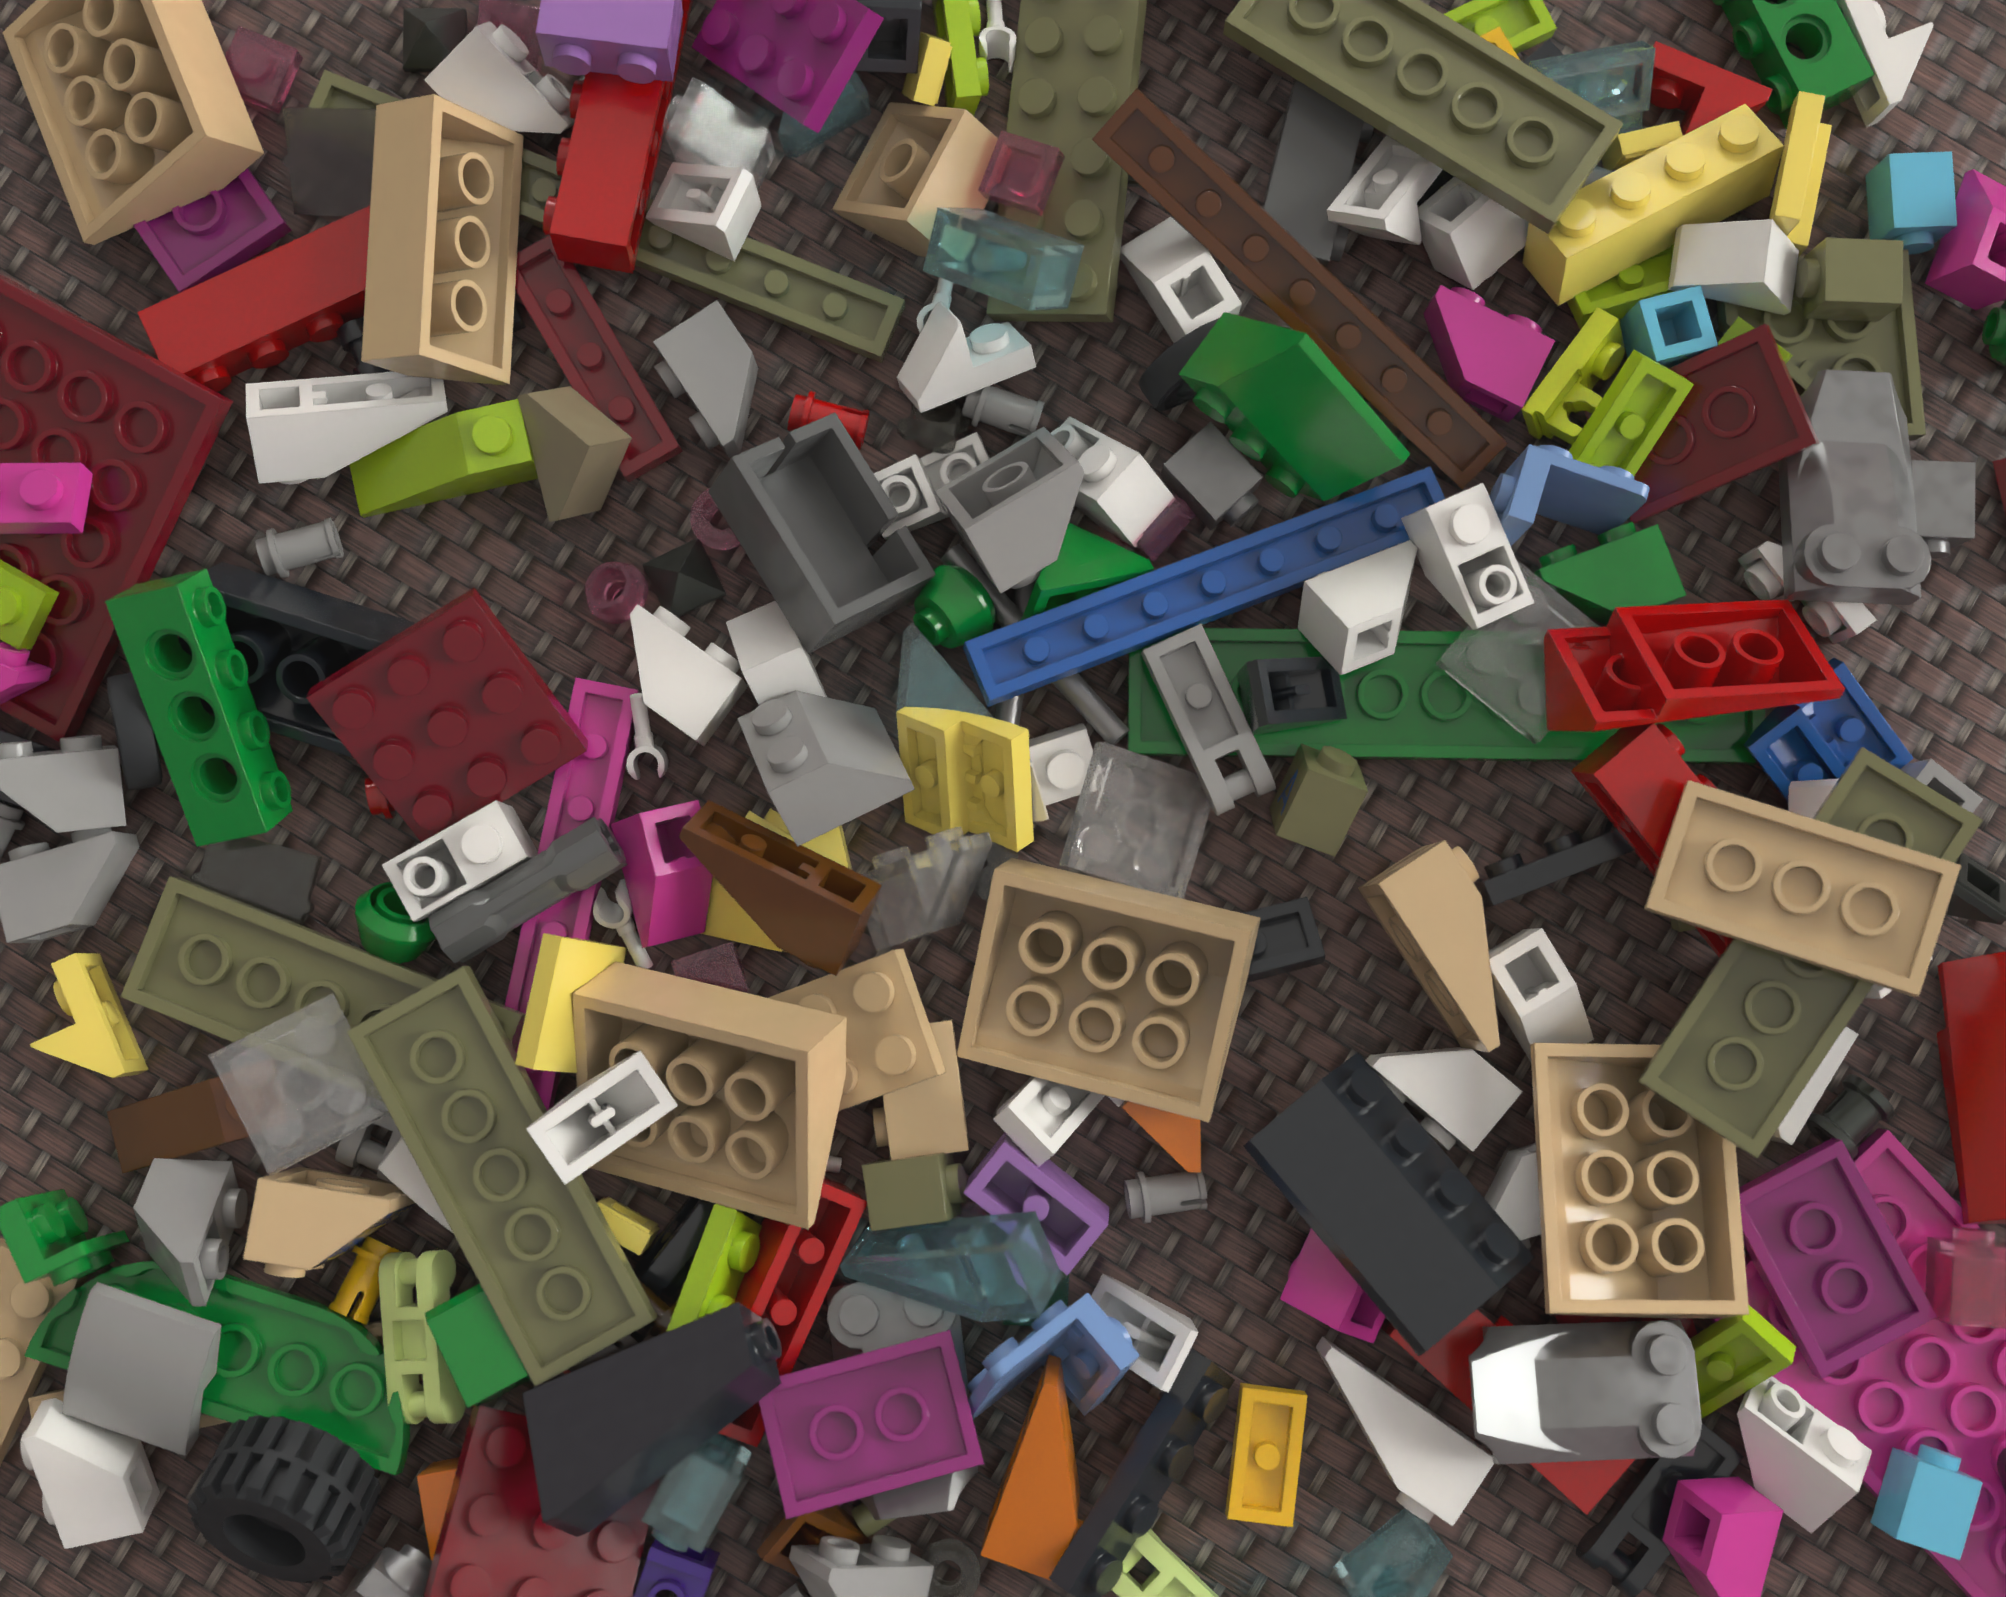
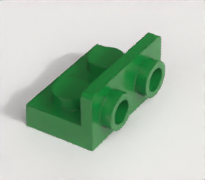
[0,1189,130,1287]

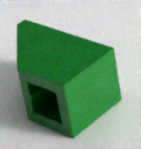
[1525,522,1687,625]

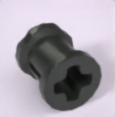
[1806,1074,1895,1159]

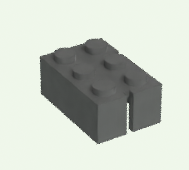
[708,413,936,654]

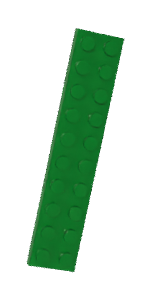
[1127,628,1765,765]

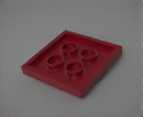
[306,588,588,842]
[423,1405,659,1597]

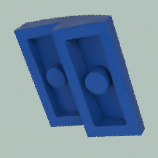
[1744,658,1914,803]

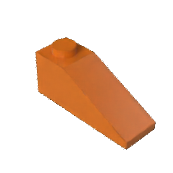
[980,1354,1084,1581]

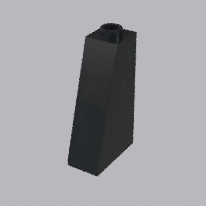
[523,1302,782,1537]

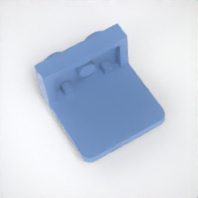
[1489,444,1650,546]
[966,1293,1140,1419]

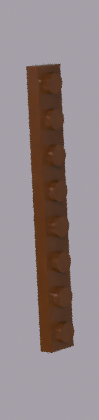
[1092,88,1508,489]

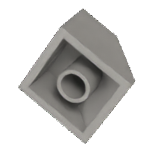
[935,426,1085,594]
[737,690,915,847]

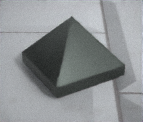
[403,8,467,72]
[642,537,727,618]
[1948,853,2006,925]

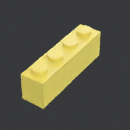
[1523,104,1784,306]

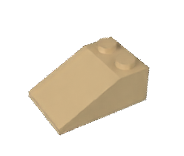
[1358,840,1500,1052]

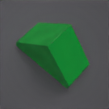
[1021,523,1155,620]
[425,1283,531,1408]

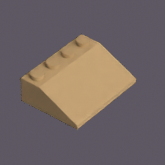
[2,0,264,245]
[957,858,1261,1122]
[573,962,846,1229]
[1530,1043,1749,1319]

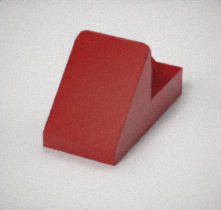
[1629,41,1773,135]

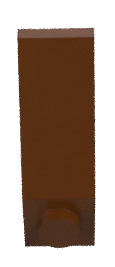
[679,800,882,976]
[107,1061,313,1174]

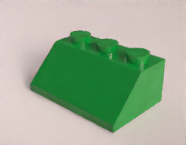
[1179,312,1410,501]

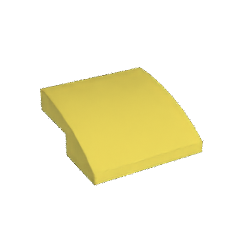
[1769,91,1832,256]
[896,707,1034,852]
[515,933,627,1073]

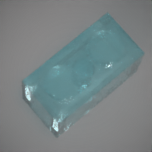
[923,207,1084,311]
[641,1433,753,1553]

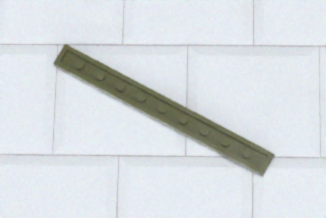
[300,70,906,363]

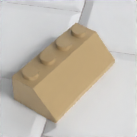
[361,94,524,385]

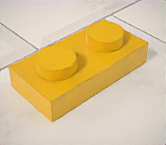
[1225,1383,1308,1527]

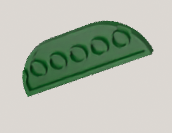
[24,1260,410,1475]

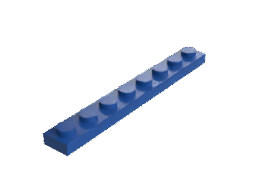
[963,466,1446,707]

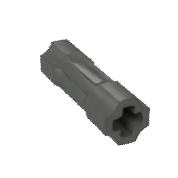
[429,817,627,963]

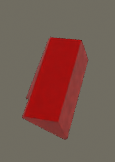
[1544,599,1845,732]
[1937,951,2006,1225]

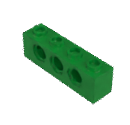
[1712,0,1875,129]
[105,568,293,847]

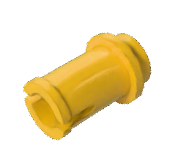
[328,1237,401,1325]

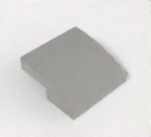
[62,1282,222,1456]

